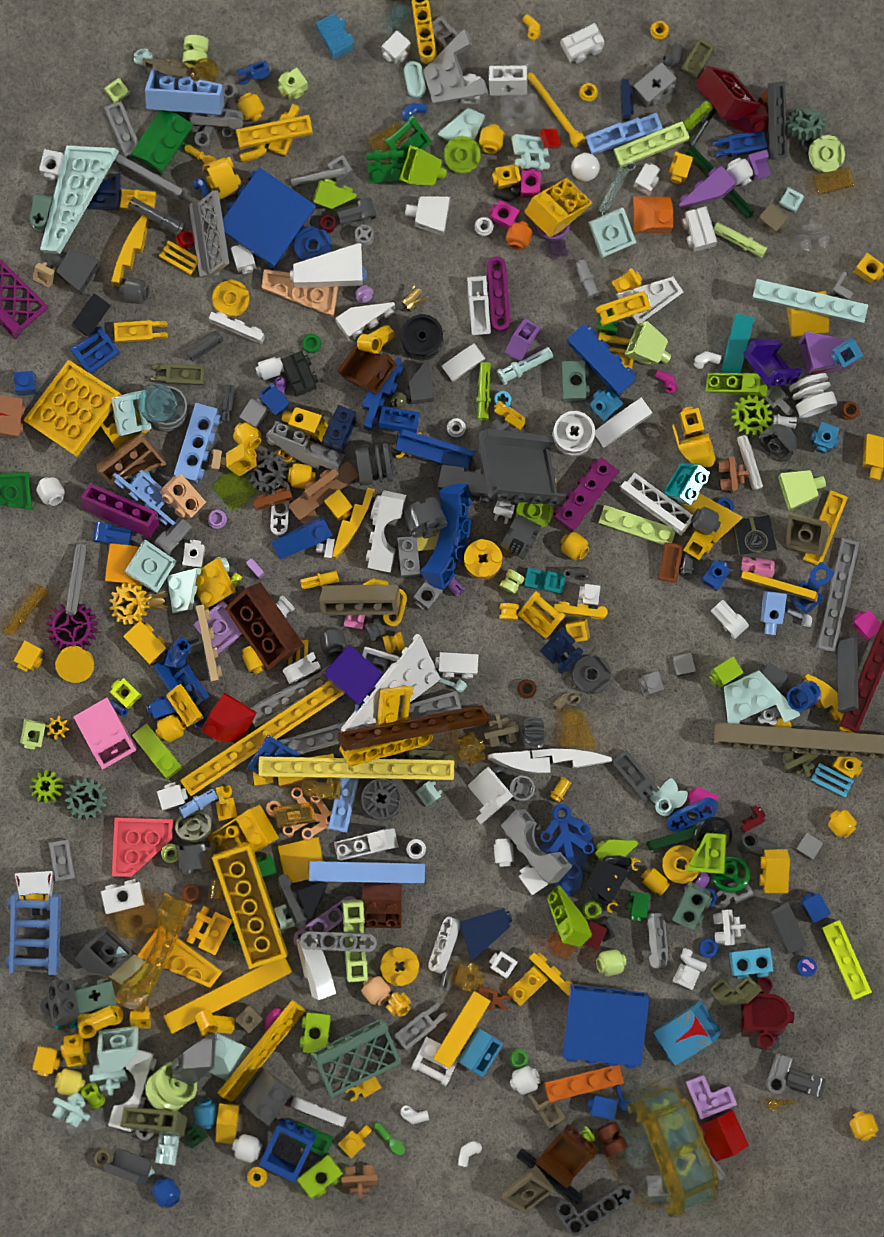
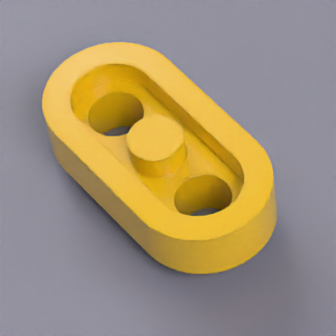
[383,589,407,627]

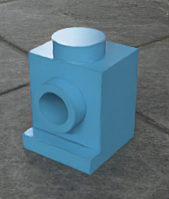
[831,337,864,368]

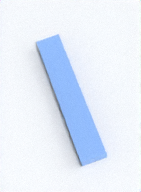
[308,861,425,883]

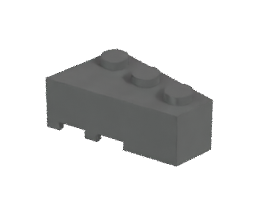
[437,465,493,503]

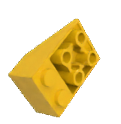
[524,178,592,237]
[207,805,279,853]

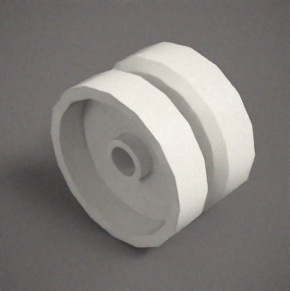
[552,411,595,457]

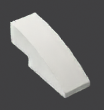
[467,276,491,335]
[595,397,652,448]
[488,751,551,774]
[296,935,336,1000]

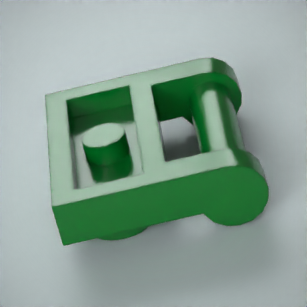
[384,116,432,160]

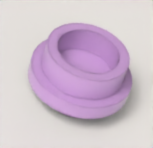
[355,285,374,302]
[208,510,227,529]

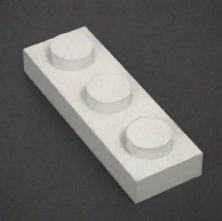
[209,312,265,345]

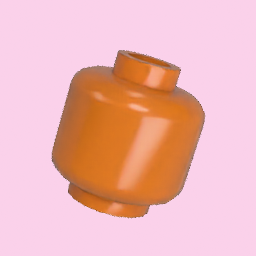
[506,221,533,251]

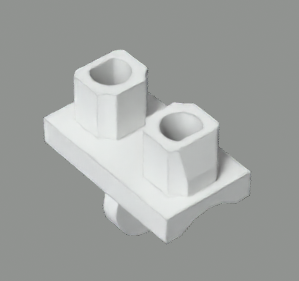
[713,910,746,945]

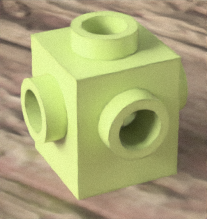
[278,68,308,100]

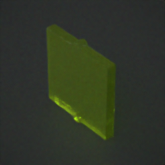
[212,471,257,511]

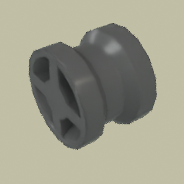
[364,618,386,641]

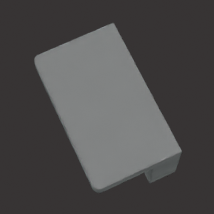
[829,271,853,300]

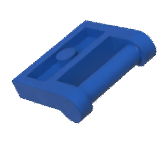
[70,326,120,374]

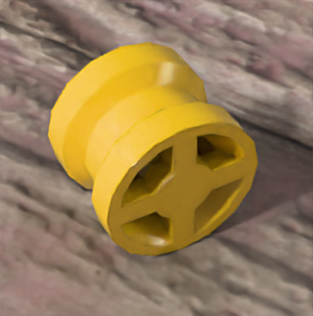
[499,603,519,621]

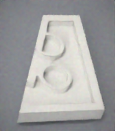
[616,277,683,324]

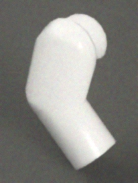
[458,1141,482,1167]

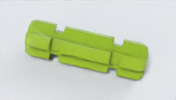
[684,101,713,130]

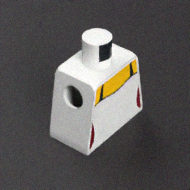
[15,871,54,916]

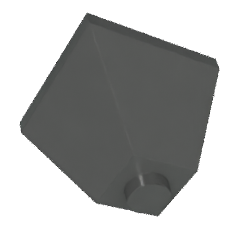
[75,927,135,976]
[171,1033,216,1085]

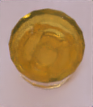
[190,58,219,82]

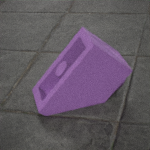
[505,319,541,361]

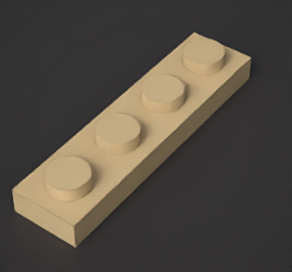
[196,604,223,683]

